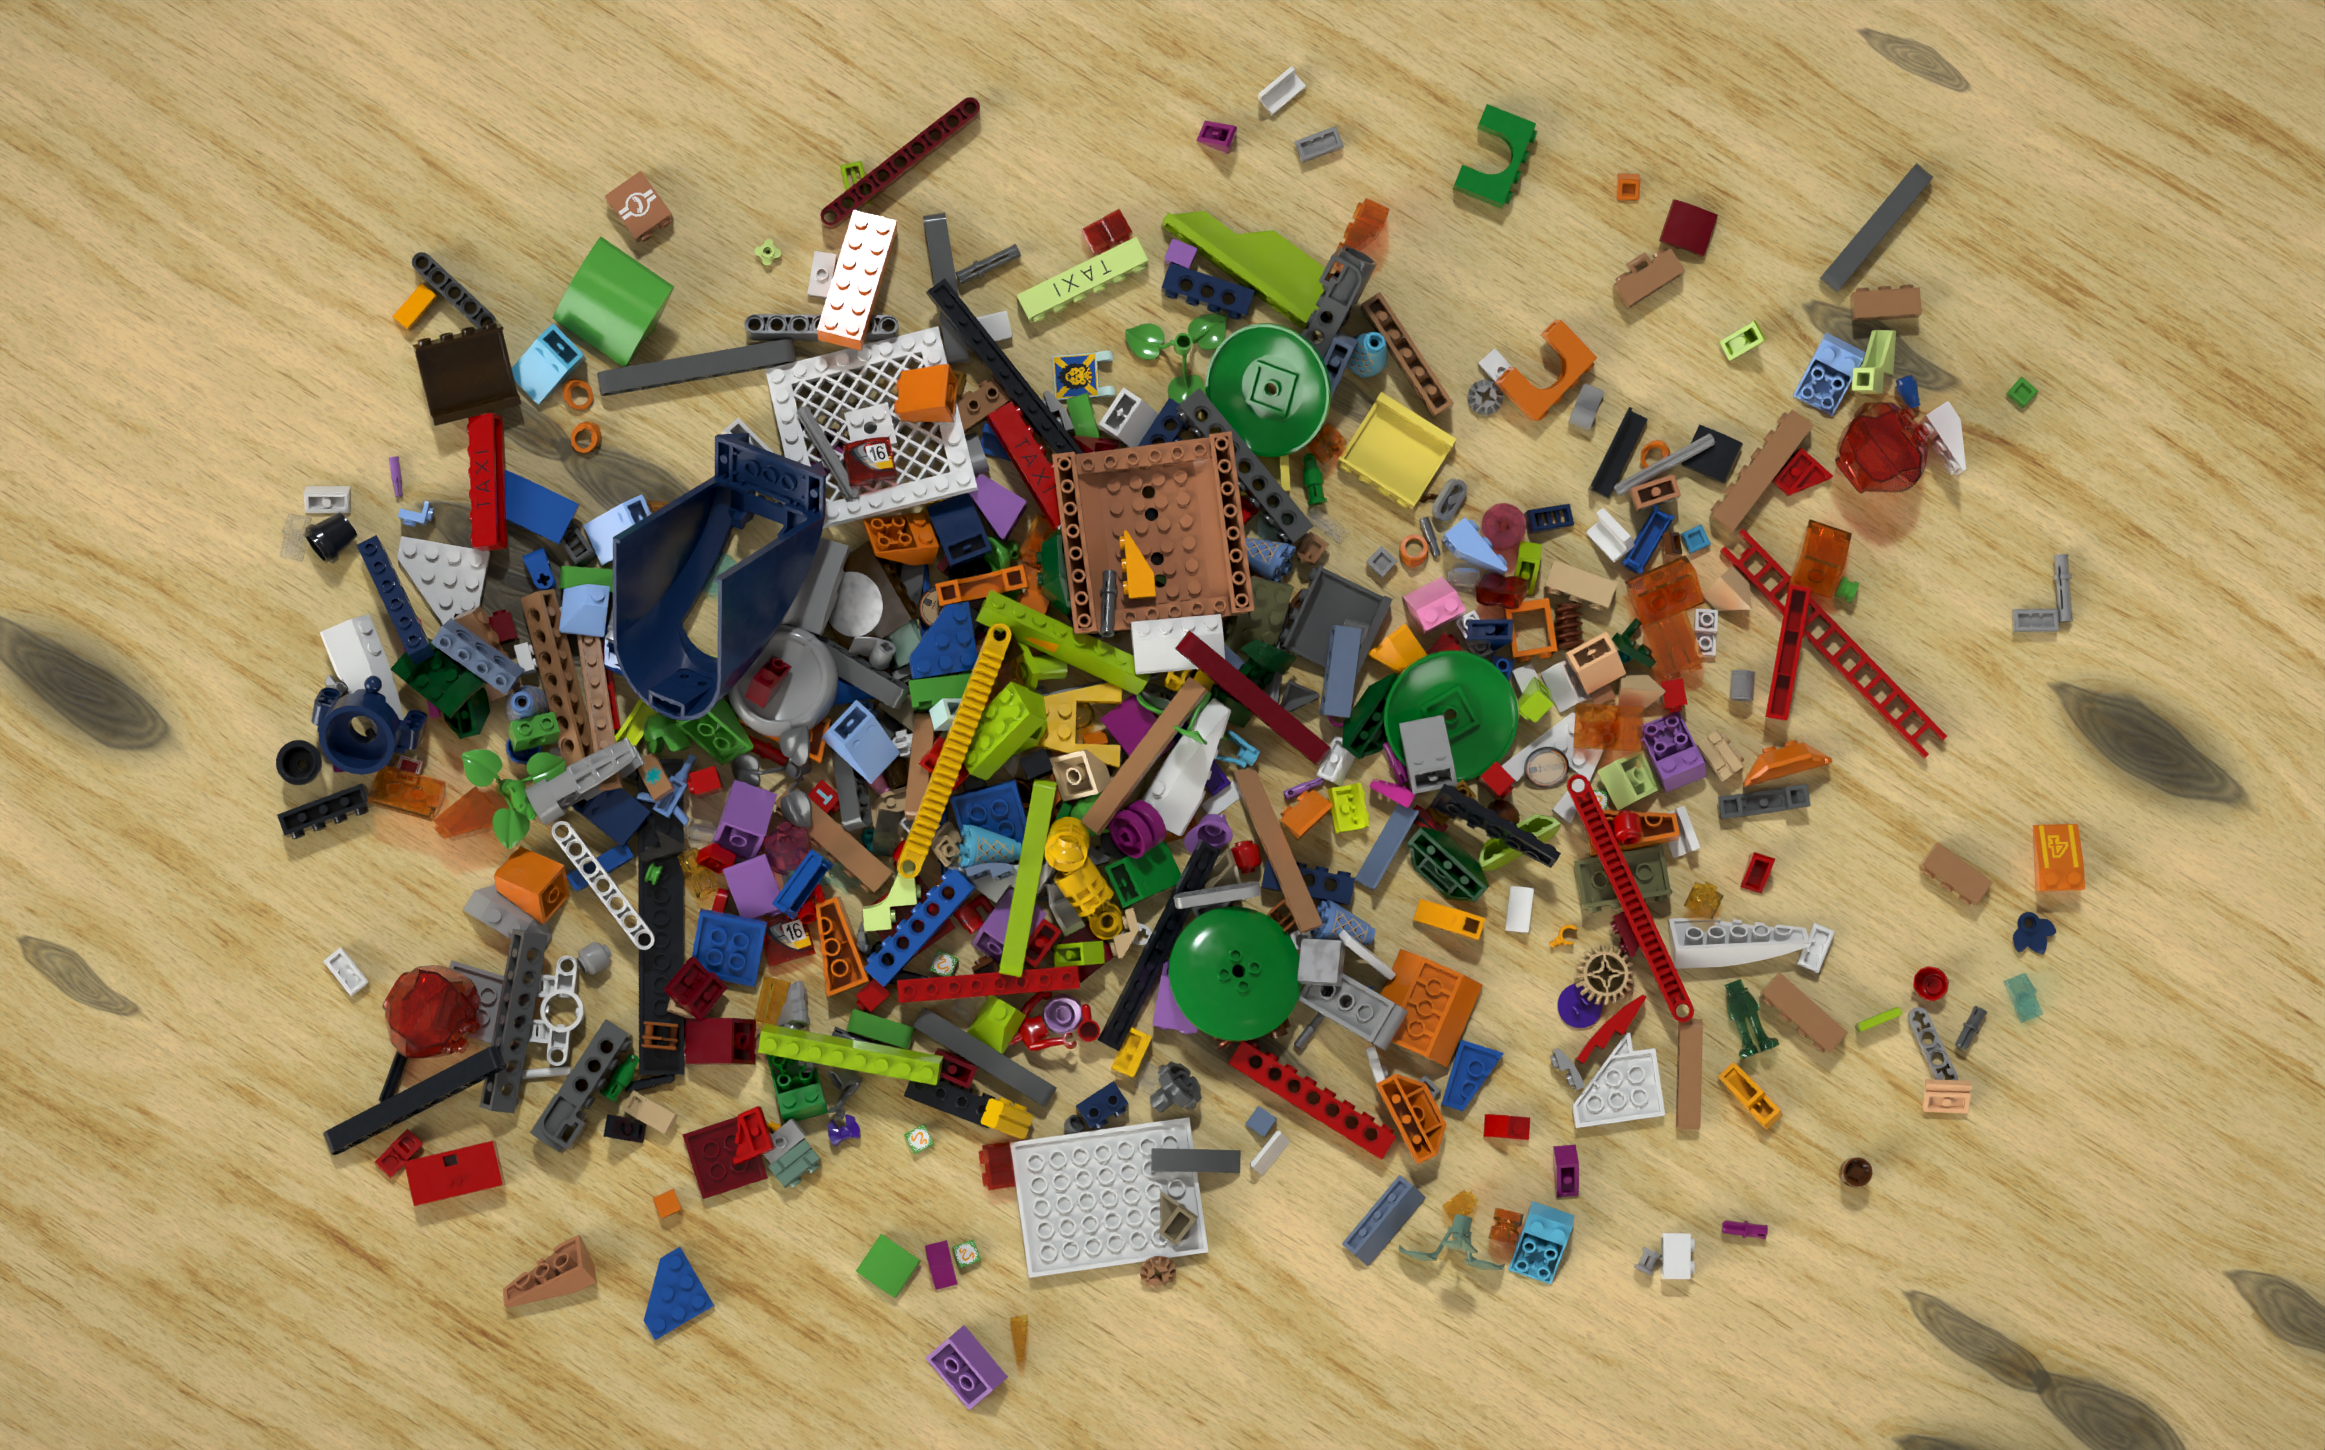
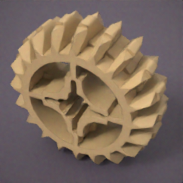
[1574,944,1635,1006]

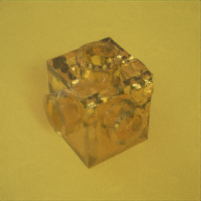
[1684,882,1724,920]

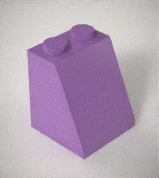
[969,473,1027,544]
[712,780,777,859]
[723,854,783,921]
[971,888,1047,964]
[1152,960,1198,1034]

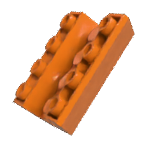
[1380,949,1483,1068]

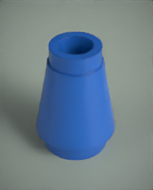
[1895,375,1921,409]

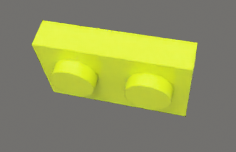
[1327,783,1369,833]

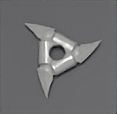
[856,921,873,957]

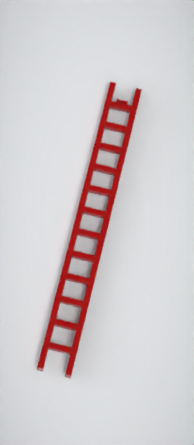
[1720,529,1948,759]

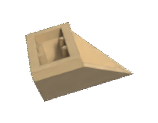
[1701,564,1752,611]
[1617,668,1666,715]

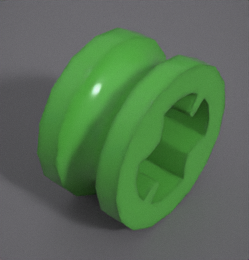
[644,863,663,885]

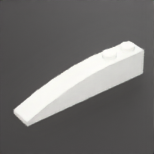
[320,614,404,735]
[1142,698,1231,836]
[1668,917,1810,969]

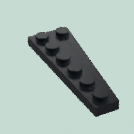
[1429,783,1561,868]

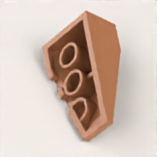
[503,1235,597,1308]

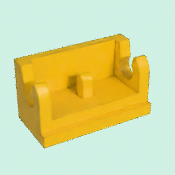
[1111,1028,1152,1078]

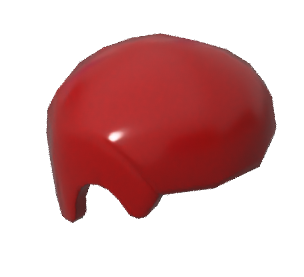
[1913,966,1949,1001]

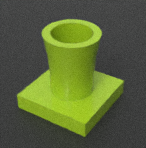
[1007,640,1067,692]

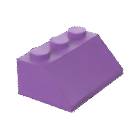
[926,1325,1008,1410]

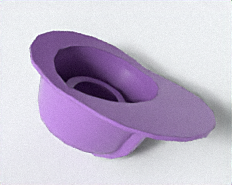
[1184,814,1233,853]

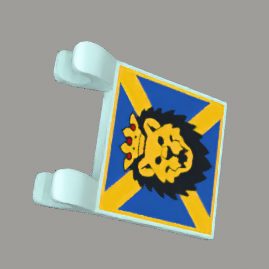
[1052,351,1115,400]

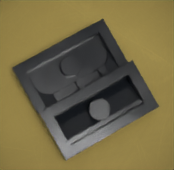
[1681,424,1743,484]

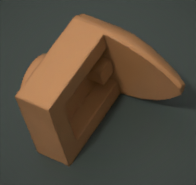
[1296,532,1330,565]

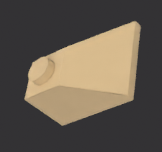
[1050,749,1111,801]

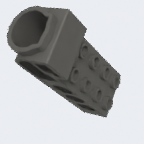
[1301,245,1377,360]
[530,1019,633,1154]

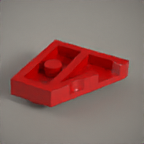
[1771,448,1833,496]
[733,1106,775,1165]

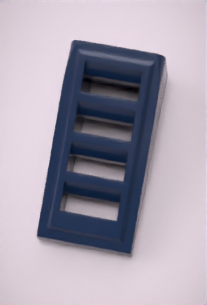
[1523,504,1574,535]

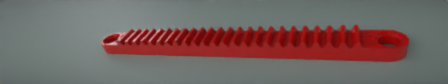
[1566,774,1694,1022]

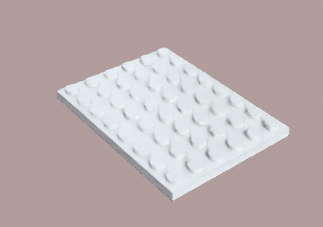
[1010,1117,1208,1278]

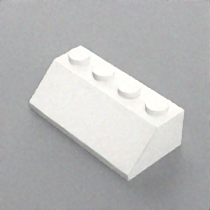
[1131,614,1225,674]

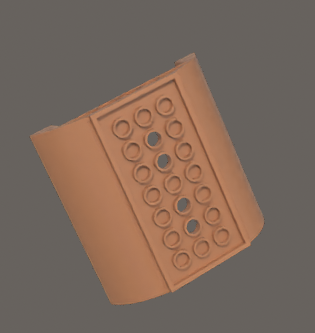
[1052,431,1255,634]

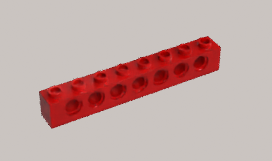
[897,966,1081,1003]
[1228,1040,1396,1160]

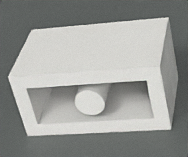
[1661,1233,1695,1279]

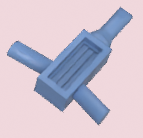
[636,754,697,827]

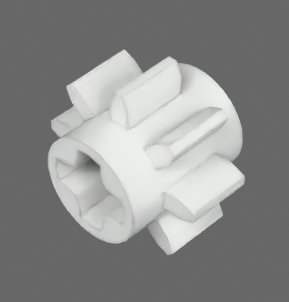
[891,729,913,758]

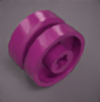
[1109,800,1166,858]

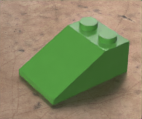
[675,698,754,765]

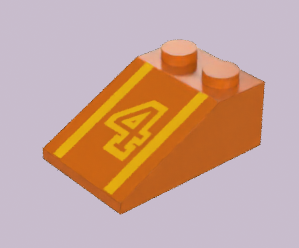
[2032,824,2085,892]

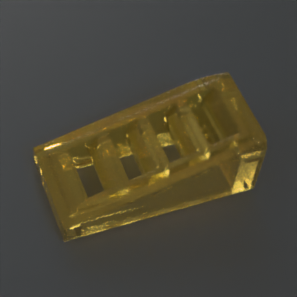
[1010,1314,1028,1363]

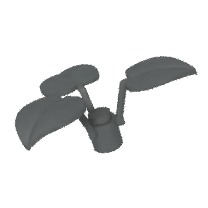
[731,726,813,828]

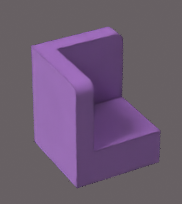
[1164,239,1197,269]

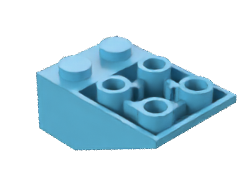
[512,323,587,405]
[1508,1201,1575,1284]

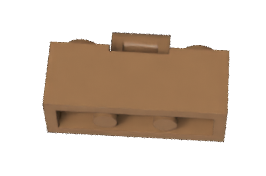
[1613,248,1685,309]

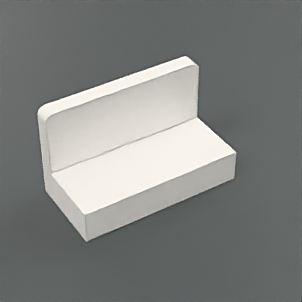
[1258,66,1306,116]
[1587,508,1635,562]
[1541,660,1591,712]
[1667,806,1700,858]

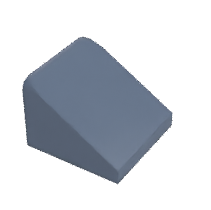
[1245,1106,1277,1137]

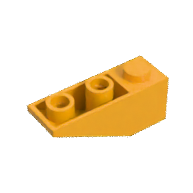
[1120,530,1156,600]
[1413,899,1486,941]

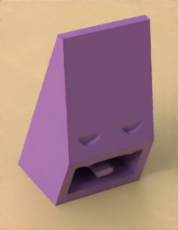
[1637,712,1707,793]

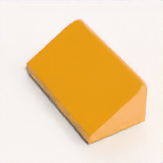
[392,283,438,331]

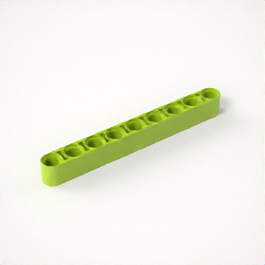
[999,779,1057,977]

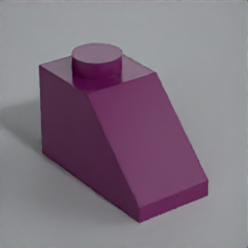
[1553,1144,1579,1198]

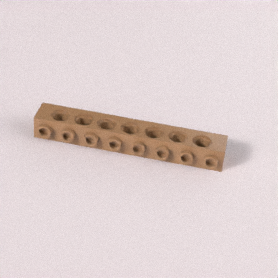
[521,589,594,771]

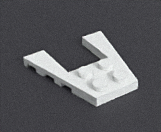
[1502,712,1608,824]

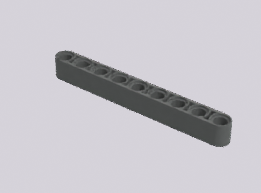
[597,339,797,396]

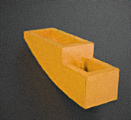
[1717,1062,1783,1130]

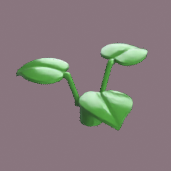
[1125,314,1227,404]
[1137,691,1230,745]
[461,749,565,849]

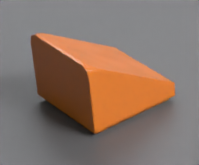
[1617,173,1641,200]
[1083,730,1108,745]
[653,1189,683,1219]

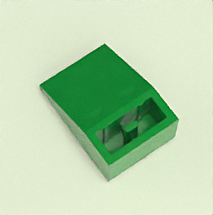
[1104,841,1181,910]
[766,1054,828,1123]

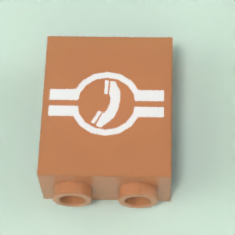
[605,171,674,243]

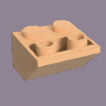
[1565,632,1626,695]

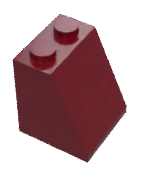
[684,1018,756,1065]

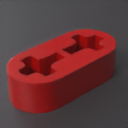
[711,888,730,913]

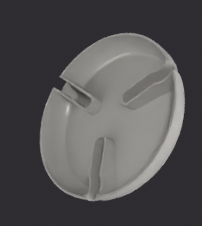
[727,625,838,737]

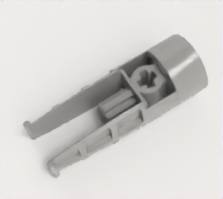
[525,737,645,825]

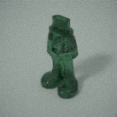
[1724,979,1780,1059]

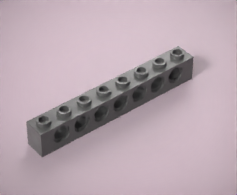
[1176,388,1313,545]
[480,929,548,1113]

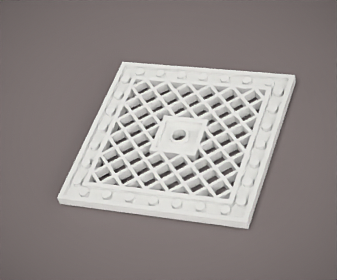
[765,326,978,529]

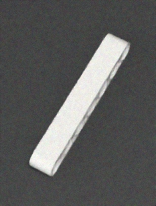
[552,821,655,950]

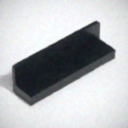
[1588,407,1648,499]

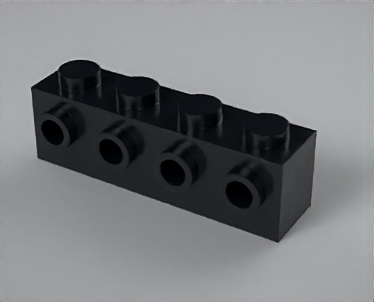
[277,783,373,840]
[904,1077,996,1129]

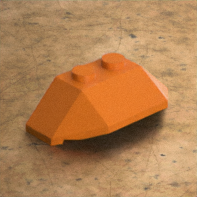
[1742,740,1832,788]
[1376,1074,1446,1165]

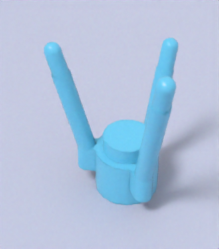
[1214,730,1260,768]

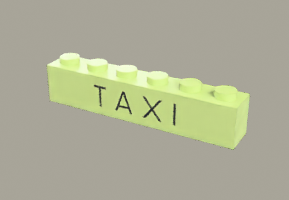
[1017,237,1148,323]

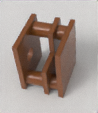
[1267,898,1296,932]
[641,1021,680,1051]

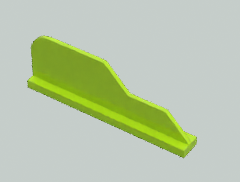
[1161,211,1325,330]

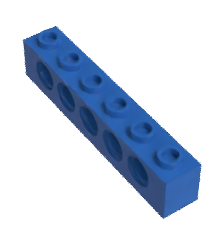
[864,868,978,987]

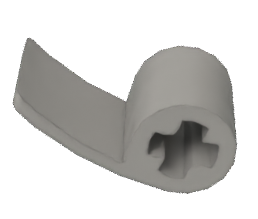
[1568,384,1604,431]
[965,432,990,476]
[848,636,896,670]

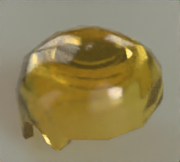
[1076,703,1096,735]

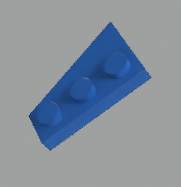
[1441,1040,1504,1111]

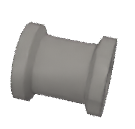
[1634,1247,1662,1276]

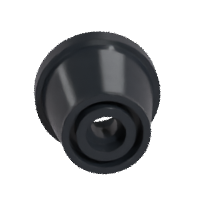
[305,512,358,564]
[276,740,322,785]

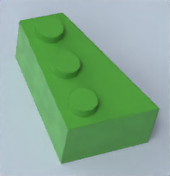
[909,670,972,712]

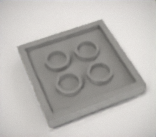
[431,960,504,1044]

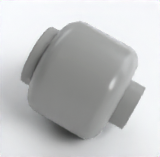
[577,942,612,975]

